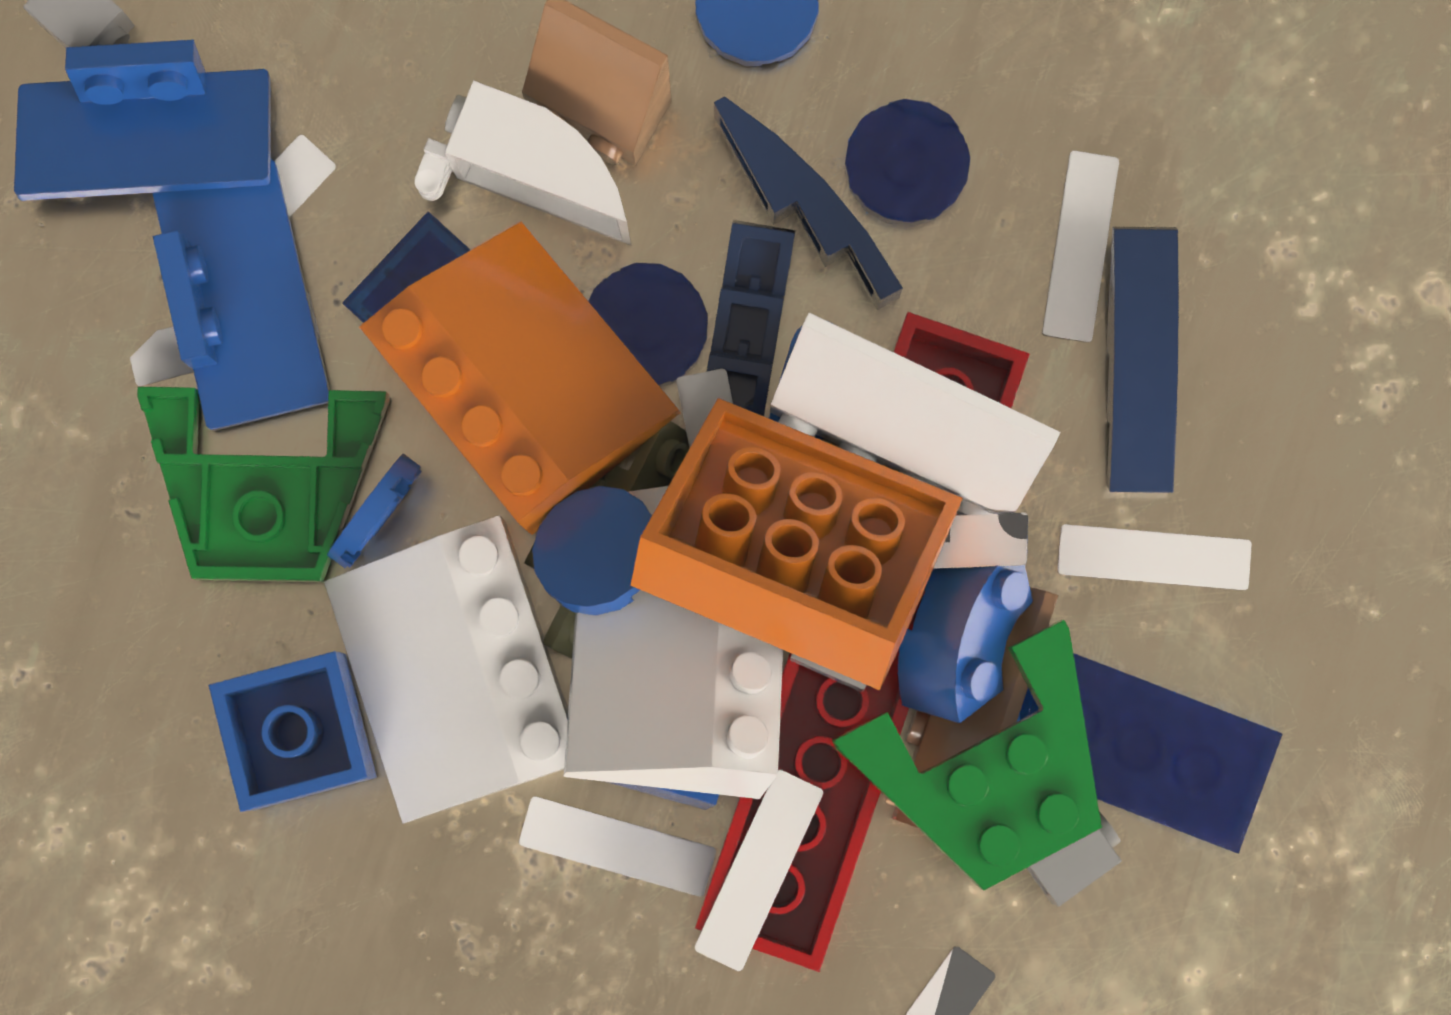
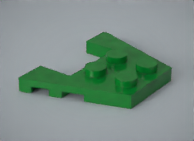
[137,387,389,582]
[832,620,1102,890]

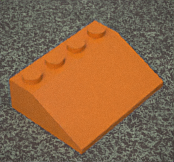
[359,221,681,535]
[630,398,963,690]

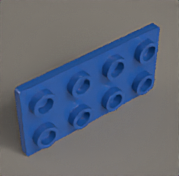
[14,39,271,201]
[152,159,330,431]

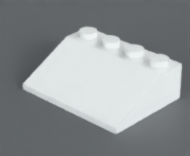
[770,313,1061,515]
[324,515,568,824]
[563,590,783,799]

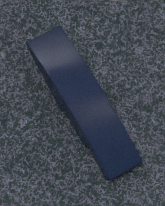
[714,96,903,310]
[706,220,796,416]
[1106,227,1179,493]

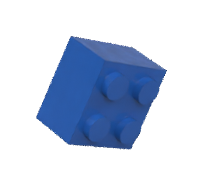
[208,651,377,812]

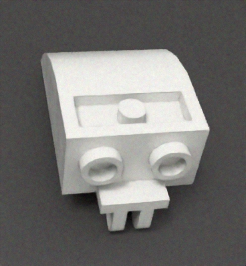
[415,80,631,245]

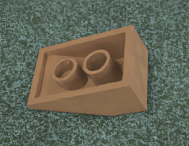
[522,0,672,166]

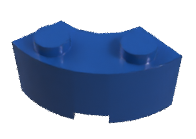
[898,565,1033,723]

